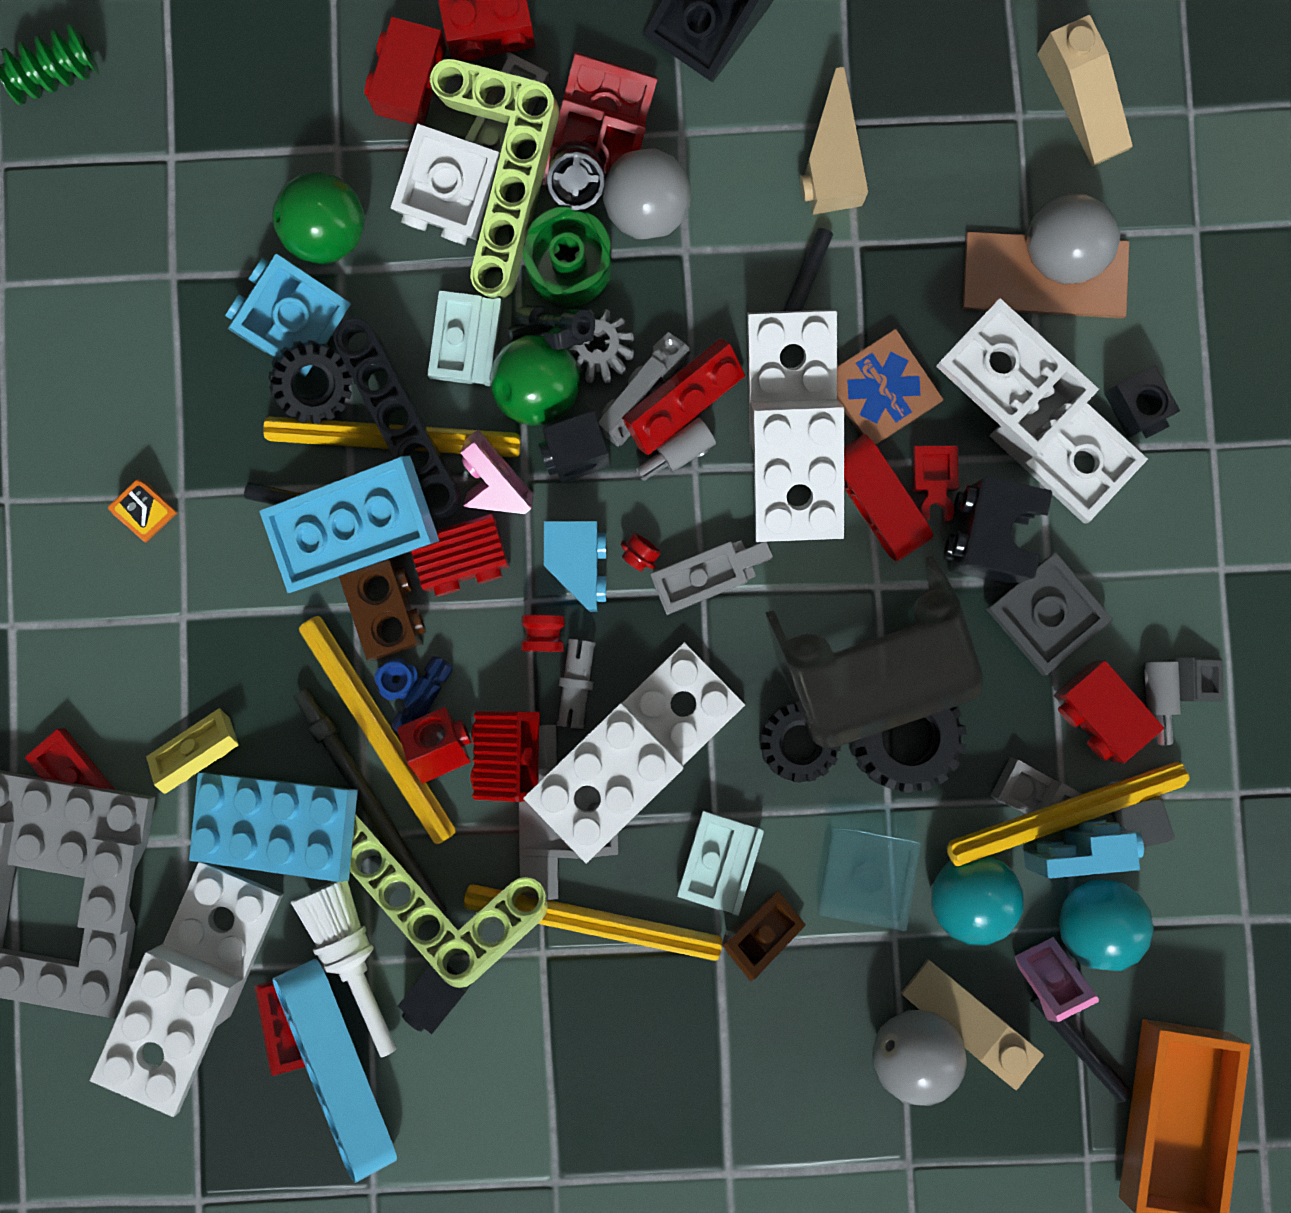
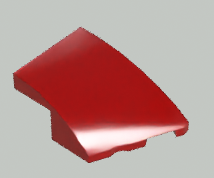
[542,51,658,186]

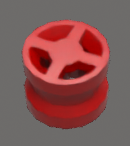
[521,615,565,652]

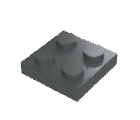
[986,552,1113,676]

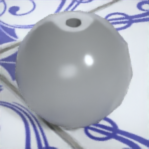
[603,148,691,240]
[1026,193,1120,284]
[872,1010,967,1106]

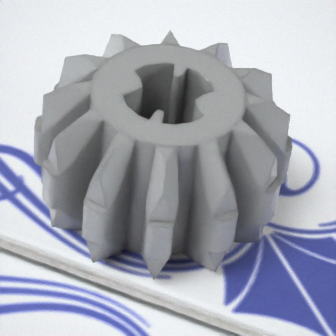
[567,309,634,383]

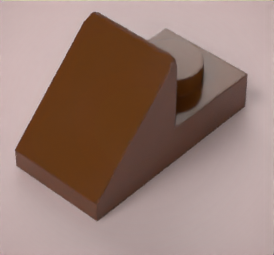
[722,891,806,981]

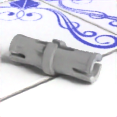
[556,639,596,729]

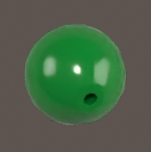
[272,172,365,264]
[489,335,580,426]

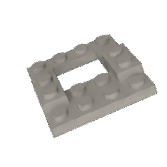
[0,770,155,1019]

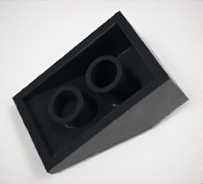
[643,0,773,82]

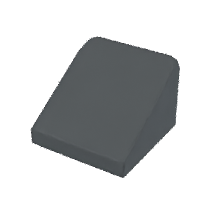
[1168,657,1224,701]
[1111,796,1175,847]

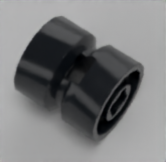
[547,140,605,210]

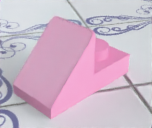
[461,429,534,514]
[1014,937,1099,1022]

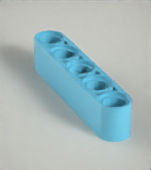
[273,958,397,1183]

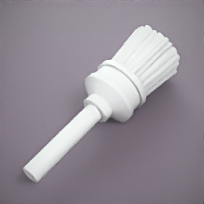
[291,881,397,1057]

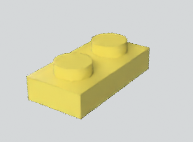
[146,708,239,794]

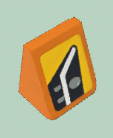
[108,479,177,543]

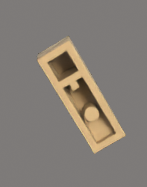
[1037,15,1133,166]
[800,67,868,215]
[901,959,1044,1090]

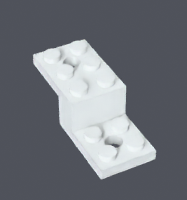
[936,298,1148,524]
[747,309,844,542]
[523,642,745,864]
[90,862,283,1117]

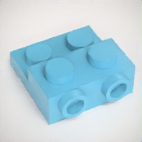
[225,254,351,376]
[1024,819,1144,878]

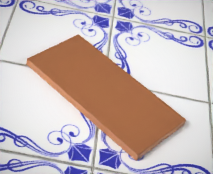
[962,232,1129,319]

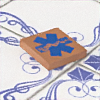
[837,329,944,445]

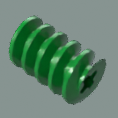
[0,23,99,106]

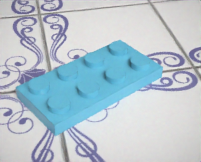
[259,455,439,593]
[189,772,358,882]

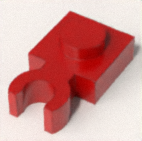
[912,445,959,521]

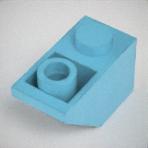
[544,521,607,612]

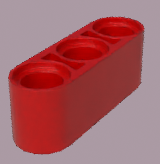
[844,434,934,562]

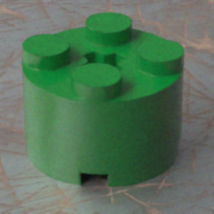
[523,207,612,308]

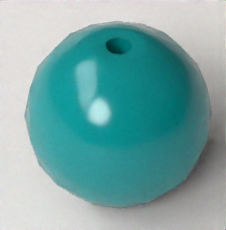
[931,855,1024,945]
[1058,880,1154,971]

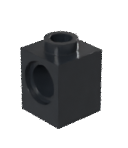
[1104,365,1180,439]
[397,964,471,1035]

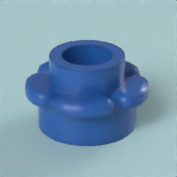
[375,658,418,700]

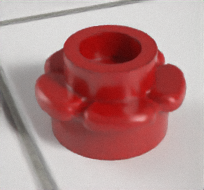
[620,532,661,572]

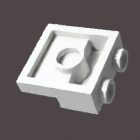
[391,124,501,245]

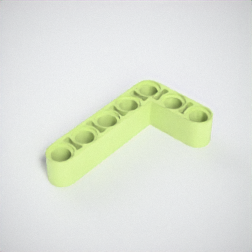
[430,59,559,299]
[350,814,548,988]

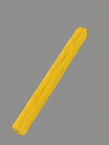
[263,416,521,457]
[299,616,456,845]
[946,762,1190,866]
[464,884,722,961]

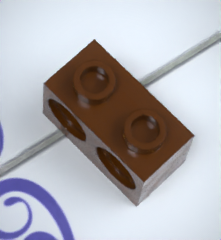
[339,559,426,661]

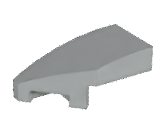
[990,757,1082,814]

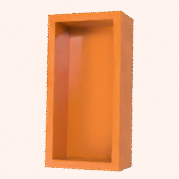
[1119,1019,1251,1213]

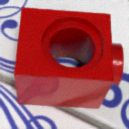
[397,707,472,784]

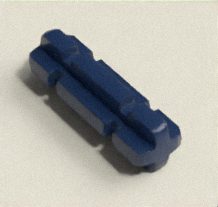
[391,656,453,732]

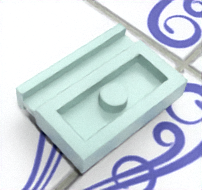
[428,291,503,386]
[677,811,764,916]

